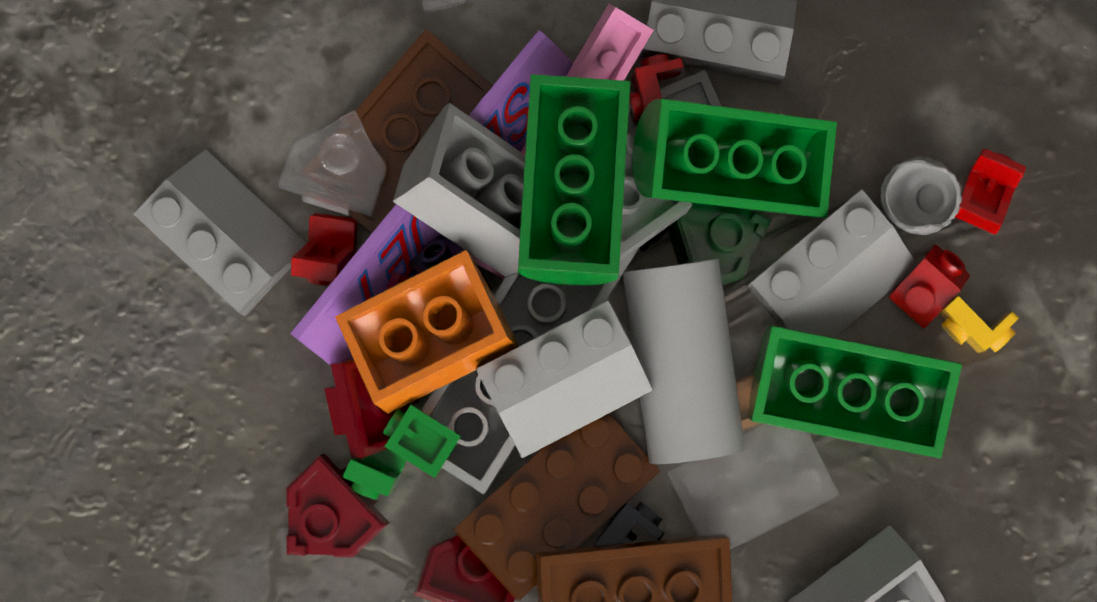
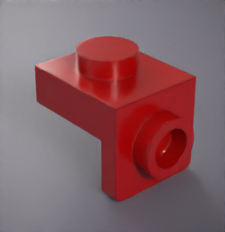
[629,54,684,122]
[955,149,1026,235]
[291,213,357,286]
[888,244,970,329]

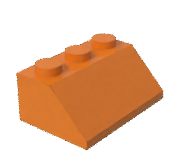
[335,250,519,413]

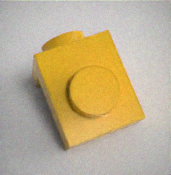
[939,296,1019,353]

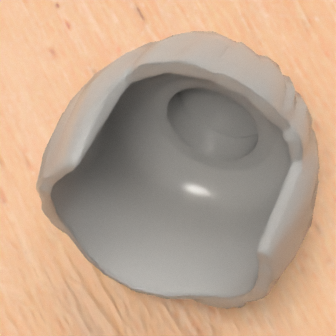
[880,156,962,235]

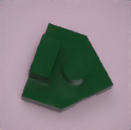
[668,203,772,285]

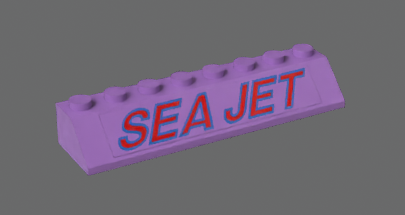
[290,30,573,365]

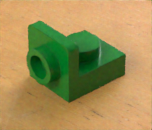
[383,405,462,478]

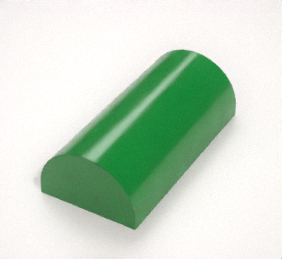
[518,74,630,285]
[632,99,837,218]
[749,325,962,459]

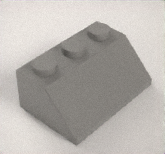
[641,0,797,84]
[393,103,525,277]
[133,149,306,316]
[747,189,917,338]
[476,301,652,458]
[788,525,946,602]

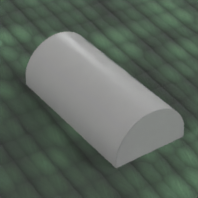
[623,259,745,464]

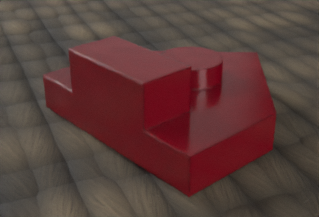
[324,357,420,458]
[286,453,390,558]
[413,535,515,602]

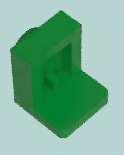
[343,449,406,500]

